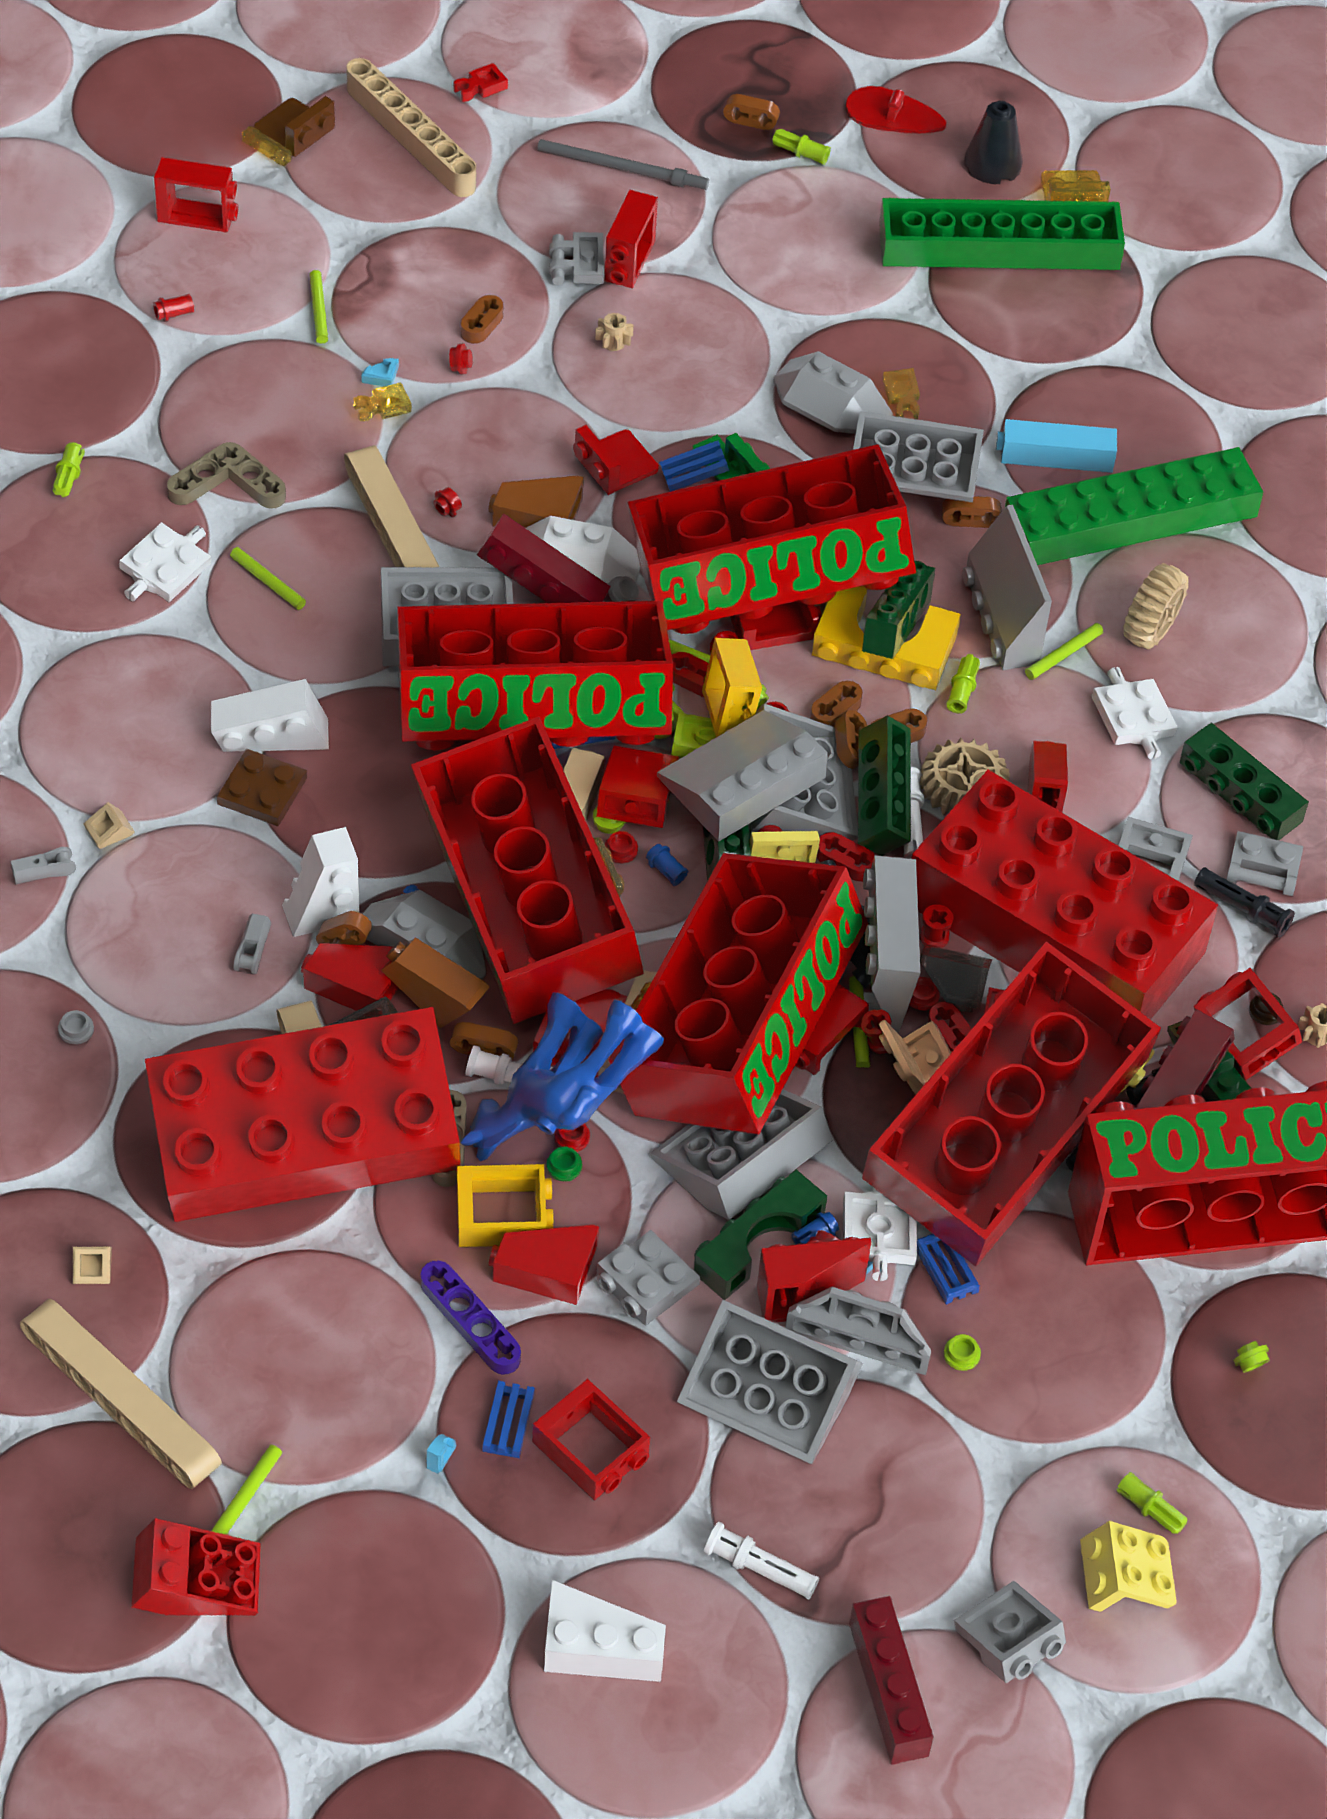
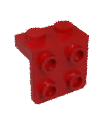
[573,425,659,495]

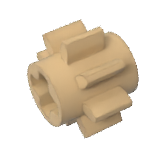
[595,313,633,351]
[1298,1003,1327,1048]

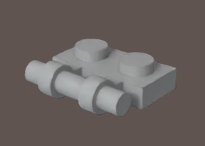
[549,232,604,285]

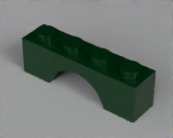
[694,1169,827,1300]

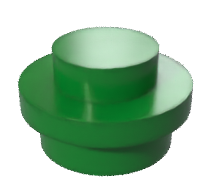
[546,1146,582,1182]

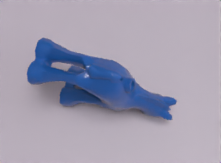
[460,992,664,1162]

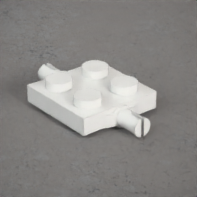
[119,522,211,602]
[1091,667,1178,759]
[843,1187,917,1281]

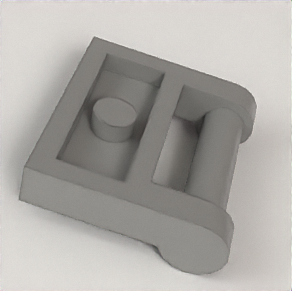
[1118,817,1193,881]
[1227,831,1304,897]

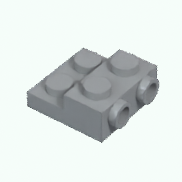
[597,1230,700,1326]
[954,1581,1066,1683]

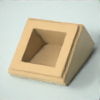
[83,802,135,849]
[73,1247,112,1284]

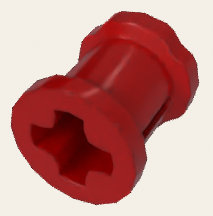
[920,904,953,949]
[861,1009,895,1054]

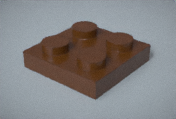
[217,748,307,826]

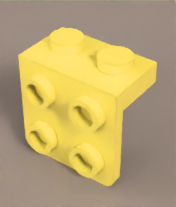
[750,831,820,863]
[1080,1521,1176,1612]

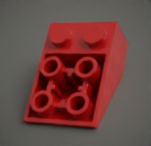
[757,1237,871,1323]
[131,1518,261,1615]

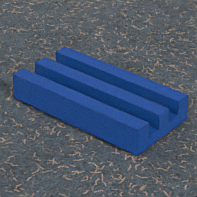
[659,440,729,492]
[917,1234,980,1304]
[483,1381,535,1458]

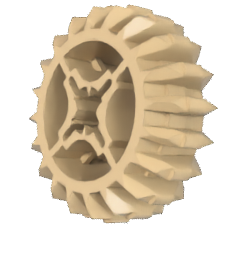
[1123,563,1188,650]
[920,737,1010,816]

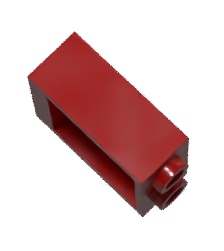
[154,157,239,233]
[604,190,658,288]
[1193,967,1303,1081]
[532,1378,650,1501]

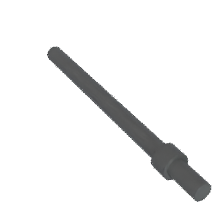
[538,139,709,190]

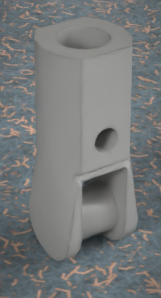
[10,847,76,885]
[234,913,271,974]

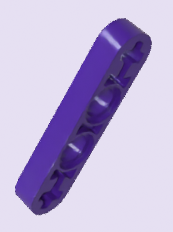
[421,1261,521,1375]

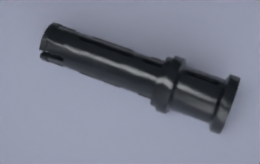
[1194,867,1295,938]

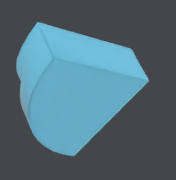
[361,358,399,388]
[427,1434,456,1474]

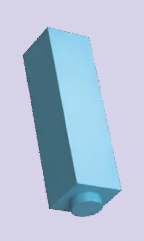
[996,419,1117,473]

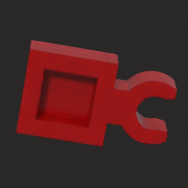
[453,63,508,102]

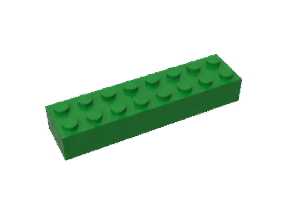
[879,198,1125,270]
[1005,447,1264,565]

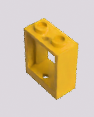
[702,638,762,737]
[457,1164,554,1247]

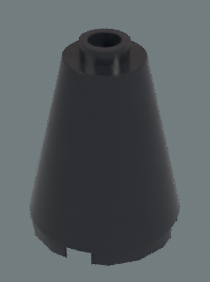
[964,101,1023,184]

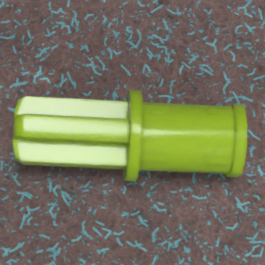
[772,129,831,165]
[52,442,85,498]
[946,654,980,713]
[1116,1472,1188,1534]

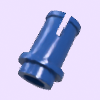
[646,844,689,886]
[791,1212,839,1245]

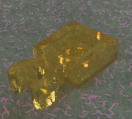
[882,368,920,420]
[353,382,412,421]

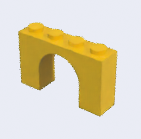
[812,586,961,691]

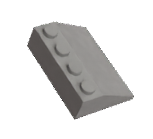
[853,411,984,502]
[962,505,1052,670]
[381,567,513,666]
[752,704,858,840]
[657,710,828,841]
[863,855,920,1032]
[650,1089,833,1220]
[677,1300,863,1464]

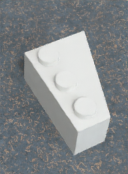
[211,679,329,752]
[282,827,359,937]
[544,1580,666,1682]

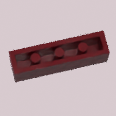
[477,514,611,603]
[1133,1009,1235,1109]
[849,1596,934,1765]

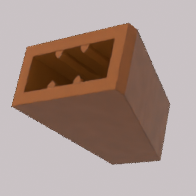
[488,475,584,528]
[381,937,490,1028]

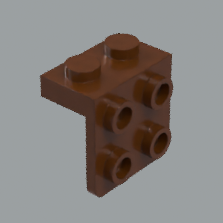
[254,96,335,157]

